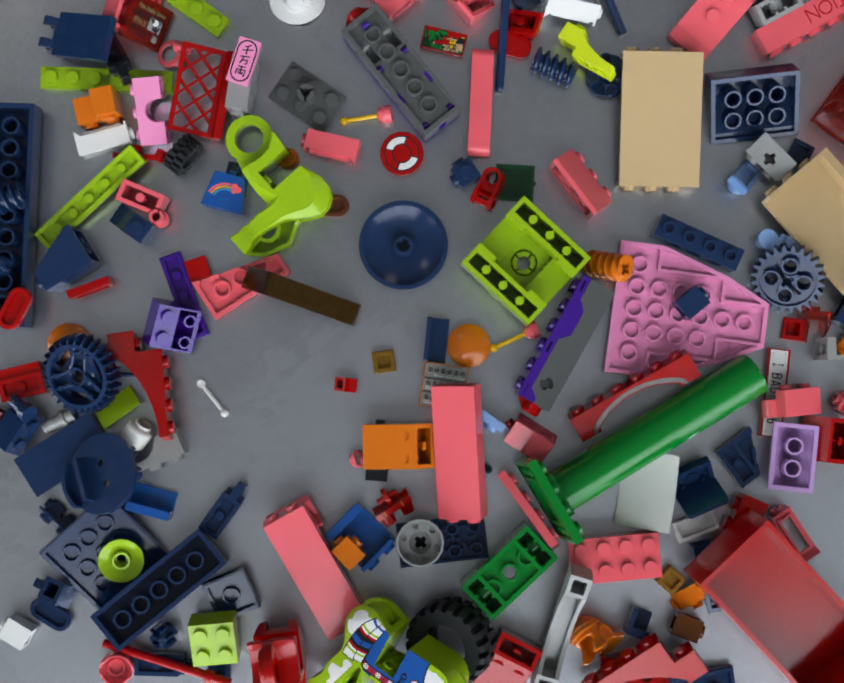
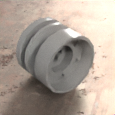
[396,518,444,568]

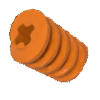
[583,250,634,282]

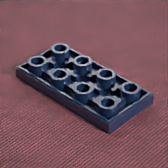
[14,413,104,497]
[396,518,489,568]

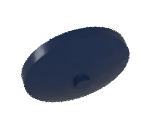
[359,201,448,290]

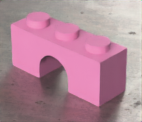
[130,76,172,146]

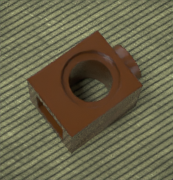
[668,610,705,644]

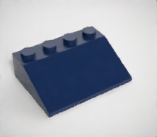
[704,63,800,145]

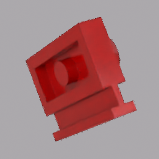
[0,361,48,403]

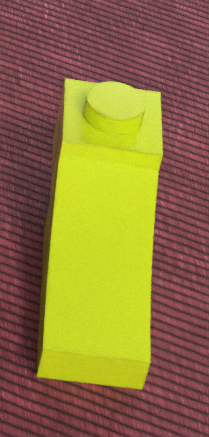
[558,22,616,82]

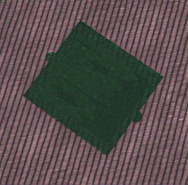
[493,164,536,202]

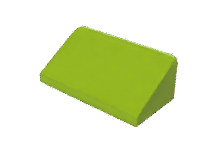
[95,385,143,429]

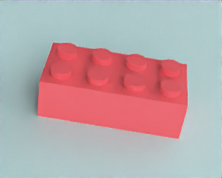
[566,530,662,584]

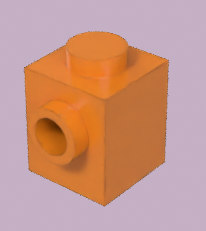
[331,534,367,571]

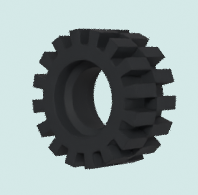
[163,133,203,176]

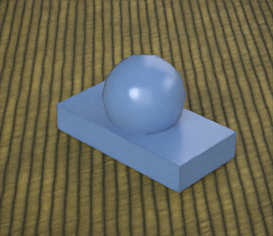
[727,159,762,196]

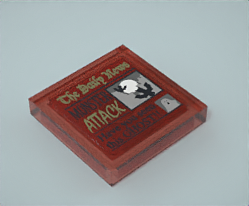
[117,0,174,53]

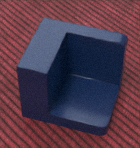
[622,604,652,639]

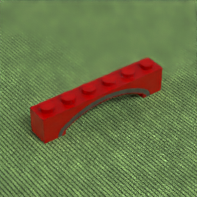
[568,349,701,442]

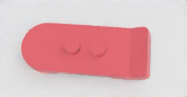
[668,0,756,60]

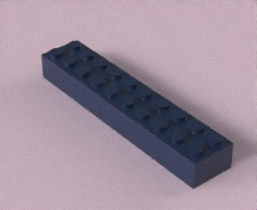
[0,102,42,328]

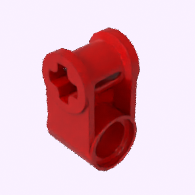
[470,167,506,212]

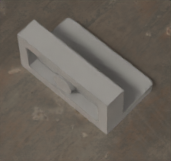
[813,337,844,360]

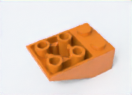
[362,421,435,470]

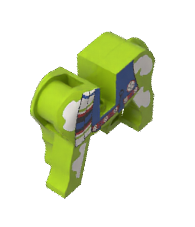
[308,597,469,683]

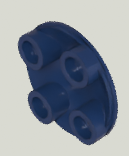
[586,53,622,98]

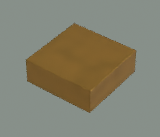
[371,349,397,374]
[655,564,687,596]

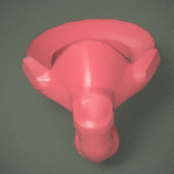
[157,40,193,68]

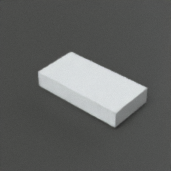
[671,510,721,544]

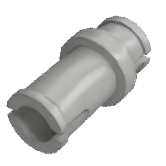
[41,408,78,434]

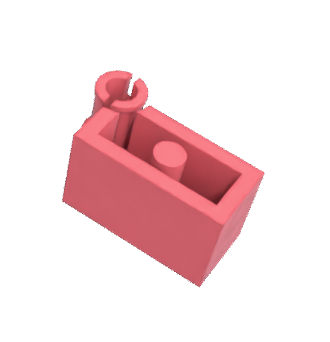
[115,179,170,228]

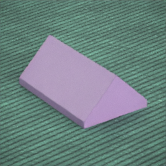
[767,421,820,493]

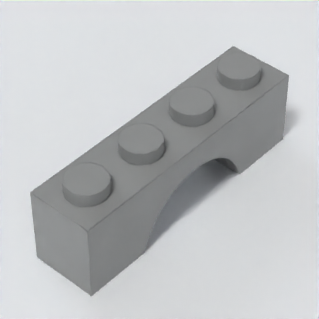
[100,427,189,486]

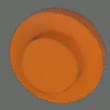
[279,148,299,170]

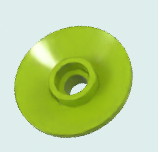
[98,539,144,583]

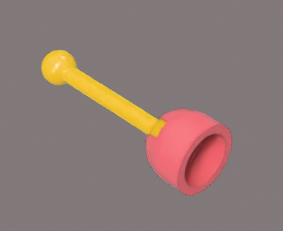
[340,105,393,125]
[490,320,542,352]

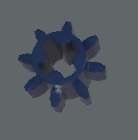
[149,621,178,650]

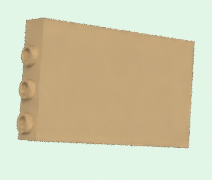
[616,47,704,192]
[761,147,844,296]

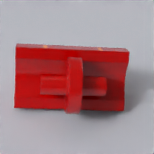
[372,487,414,527]

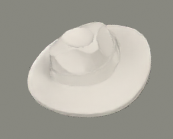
[269,0,325,25]

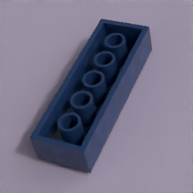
[90,528,228,652]

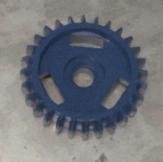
[42,333,122,415]

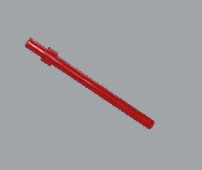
[102,639,232,683]

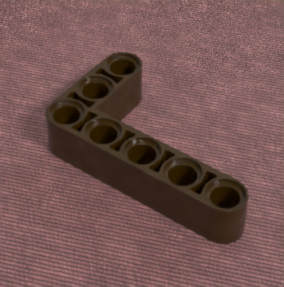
[241,266,361,326]

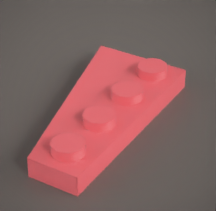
[192,253,291,320]
[498,470,560,551]

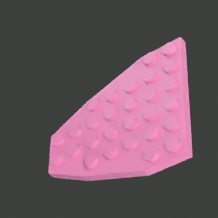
[603,240,769,375]

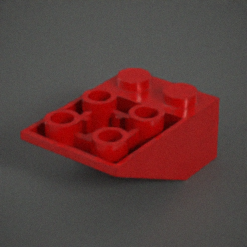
[472,626,543,683]

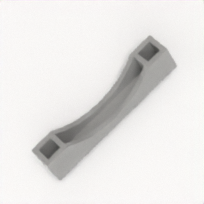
[531,563,593,683]

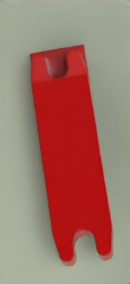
[112,145,168,163]

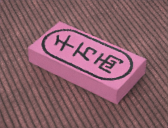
[226,36,262,87]

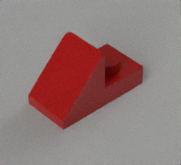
[508,9,544,41]

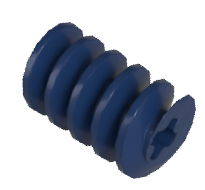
[529,46,578,89]
[0,180,26,215]

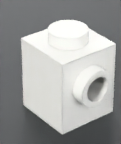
[0,613,38,650]

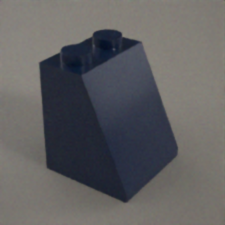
[34,224,103,294]

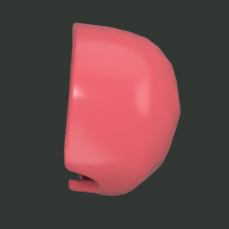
[99,652,134,683]

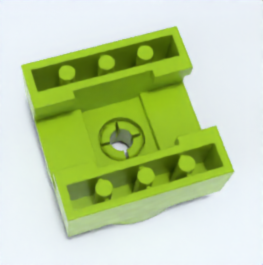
[461,196,591,326]

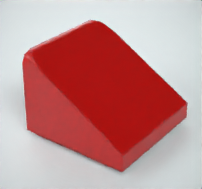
[781,317,810,343]

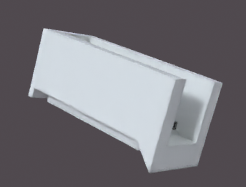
[540,0,603,26]
[73,121,137,160]

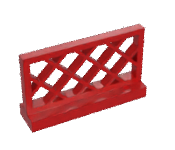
[167,41,234,142]

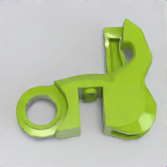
[225,115,333,258]

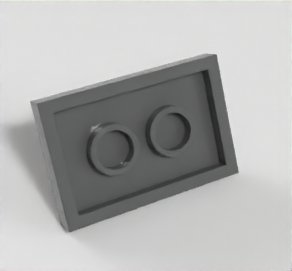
[268,61,348,132]

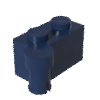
[0,394,44,456]

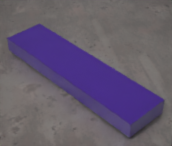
[159,251,210,339]

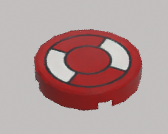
[380,132,424,176]

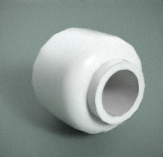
[120,418,154,451]

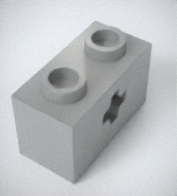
[748,0,804,27]
[745,131,797,182]

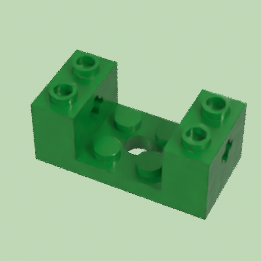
[460,521,558,621]

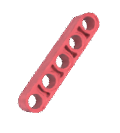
[467,49,494,157]

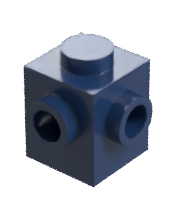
[449,157,481,191]

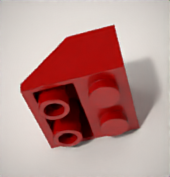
[800,415,844,464]

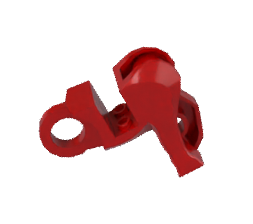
[247,617,307,683]

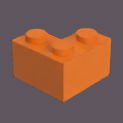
[72,85,126,131]

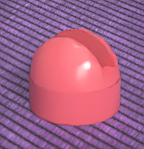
[349,450,363,468]

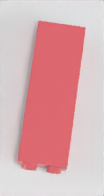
[431,383,488,524]
[263,500,363,641]

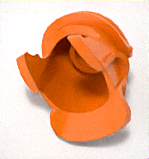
[569,615,624,666]

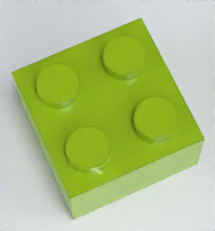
[188,610,241,667]

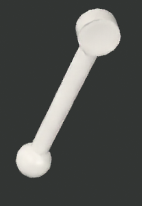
[197,379,229,417]

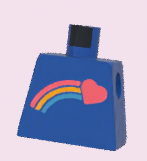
[201,161,248,216]

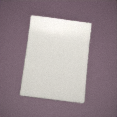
[614,454,680,534]

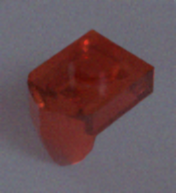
[798,306,833,337]

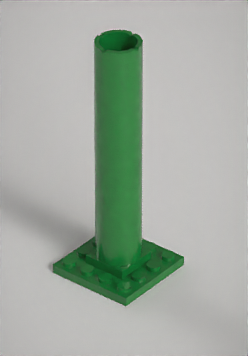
[514,354,767,545]

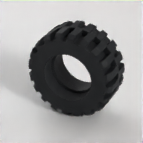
[406,596,496,683]

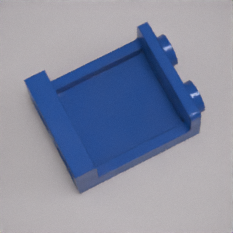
[326,501,395,572]

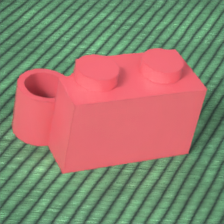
[761,383,822,418]

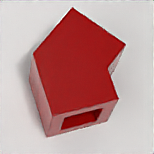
[334,377,358,393]

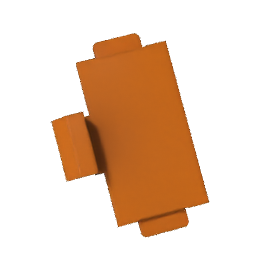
[670,583,705,611]

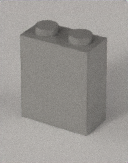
[225,53,261,119]

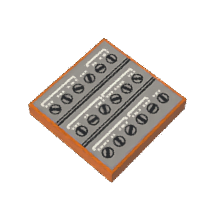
[419,361,469,407]

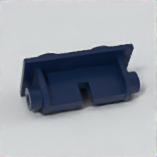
[39,498,75,534]

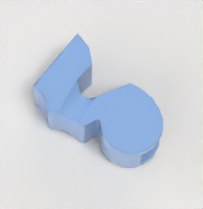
[754,229,799,264]

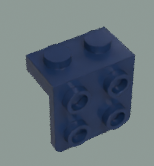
[675,456,729,519]

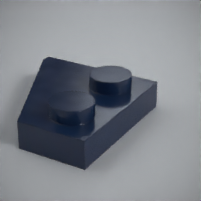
[714,426,760,488]

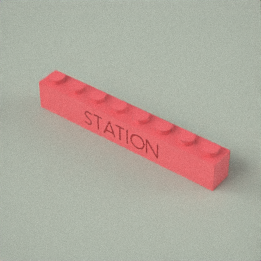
[750,0,844,59]

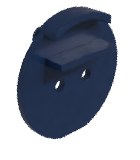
[61,433,143,515]

